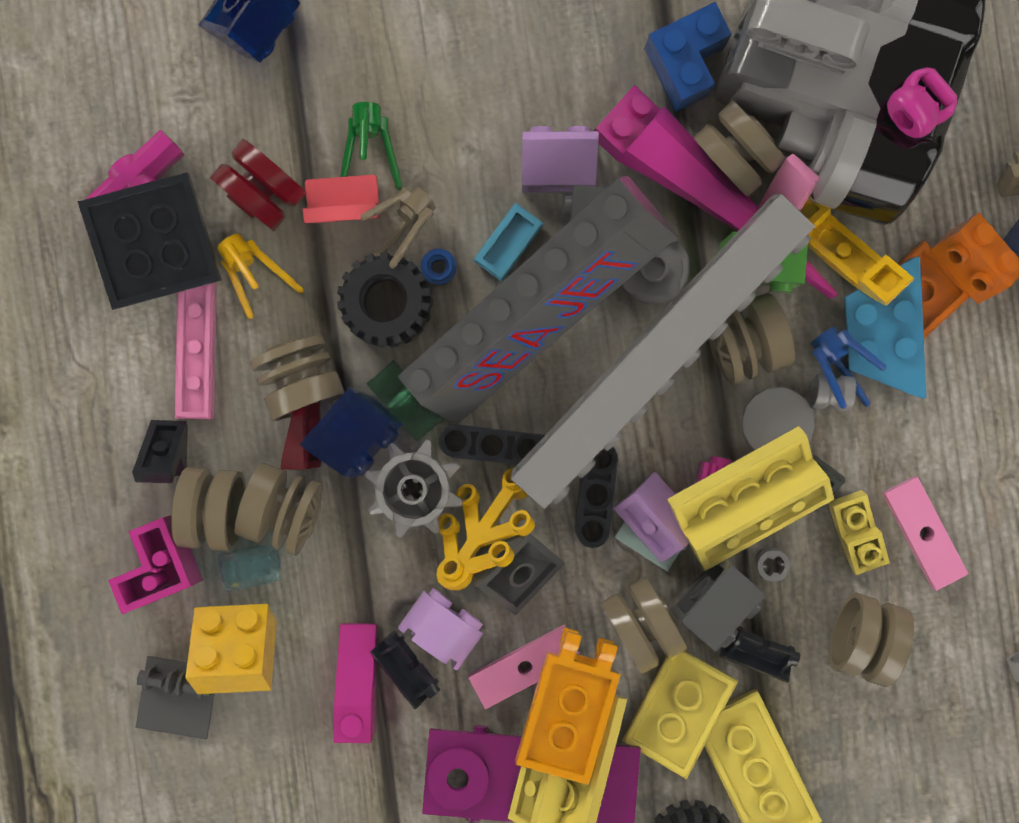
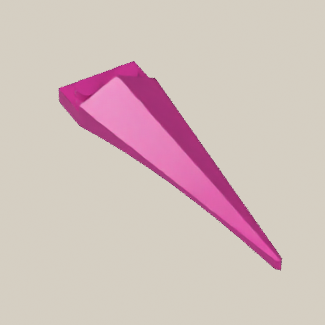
[593,85,838,299]

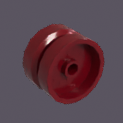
[210,138,307,232]

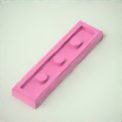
[175,282,217,419]

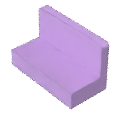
[613,472,688,563]

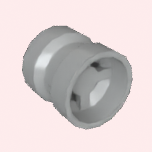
[809,372,856,413]

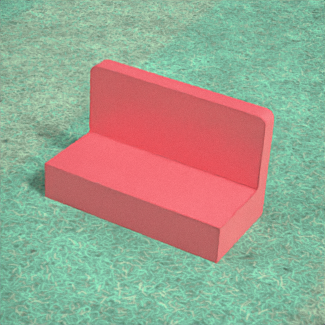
[302,175,381,224]

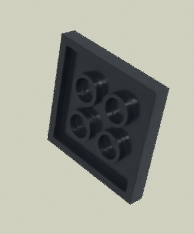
[77,172,222,310]

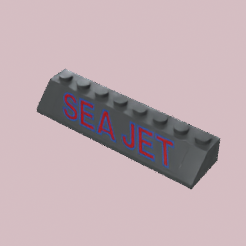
[397,176,679,424]

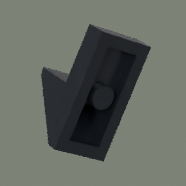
[132,420,188,483]

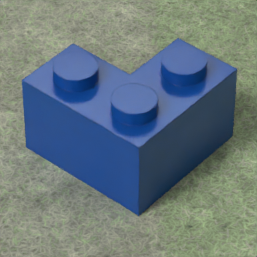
[644,1,732,112]

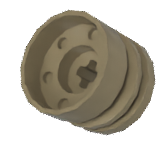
[709,292,796,386]
[250,335,345,422]
[234,463,323,556]

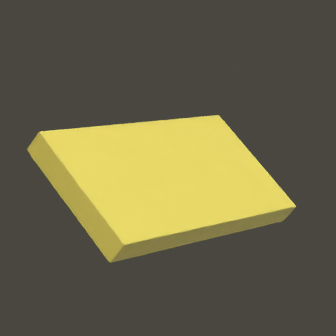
[704,688,822,823]

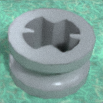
[755,547,790,582]

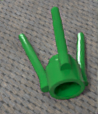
[340,102,402,190]

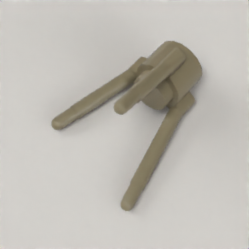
[361,187,436,269]

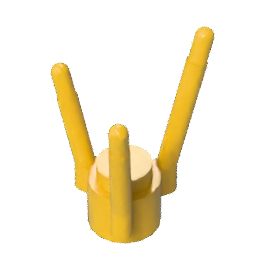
[217,233,304,319]

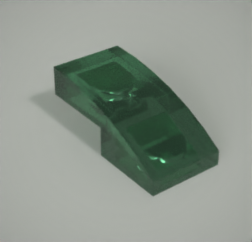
[366,360,444,442]

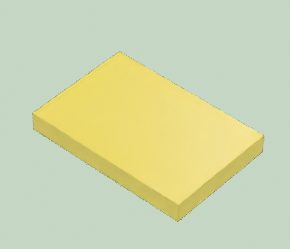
[622,650,739,780]

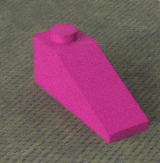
[333,623,377,743]

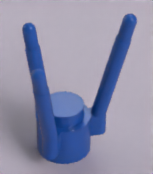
[810,327,887,409]

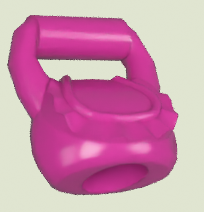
[887,67,958,138]

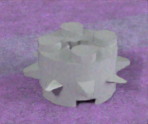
[365,440,463,538]

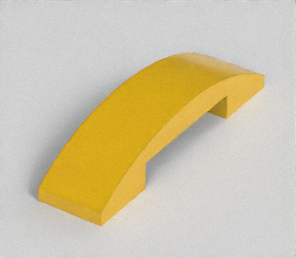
[800,198,914,306]

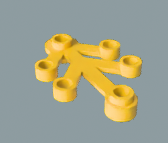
[437,467,535,591]

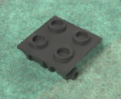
[135,656,215,739]

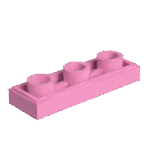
[882,476,969,591]
[468,624,581,709]

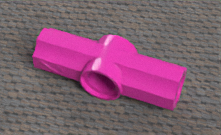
[86,129,185,199]

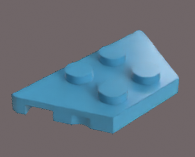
[844,257,926,398]

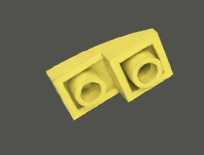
[828,490,890,575]

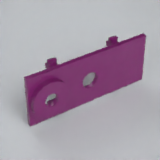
[422,725,641,823]

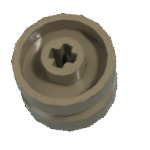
[693,100,786,197]
[172,467,246,551]
[601,577,687,675]
[829,592,914,687]

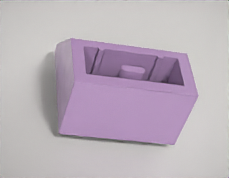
[522,126,599,193]

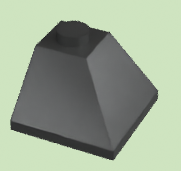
[472,534,565,615]

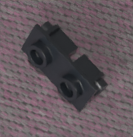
[719,626,801,683]
[370,630,441,710]

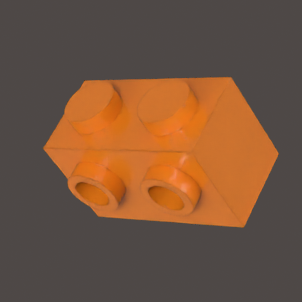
[930,212,1019,305]

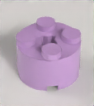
[398,588,483,670]

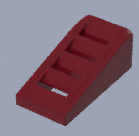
[281,401,321,470]

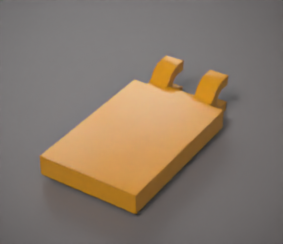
[515,627,621,785]

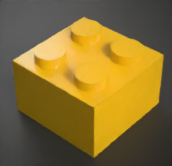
[185,604,277,694]

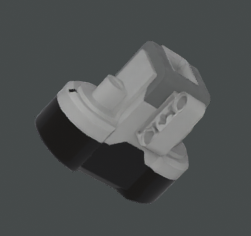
[715,0,986,225]

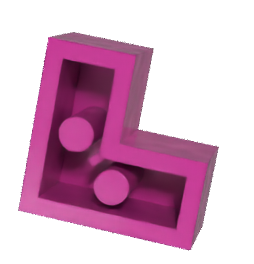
[108,515,203,614]

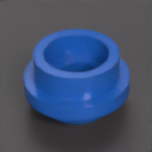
[420,249,457,285]

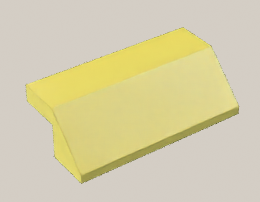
[667,426,834,571]
[508,694,627,823]

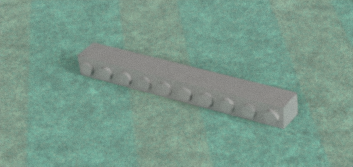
[511,194,815,509]

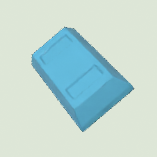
[473,202,544,282]

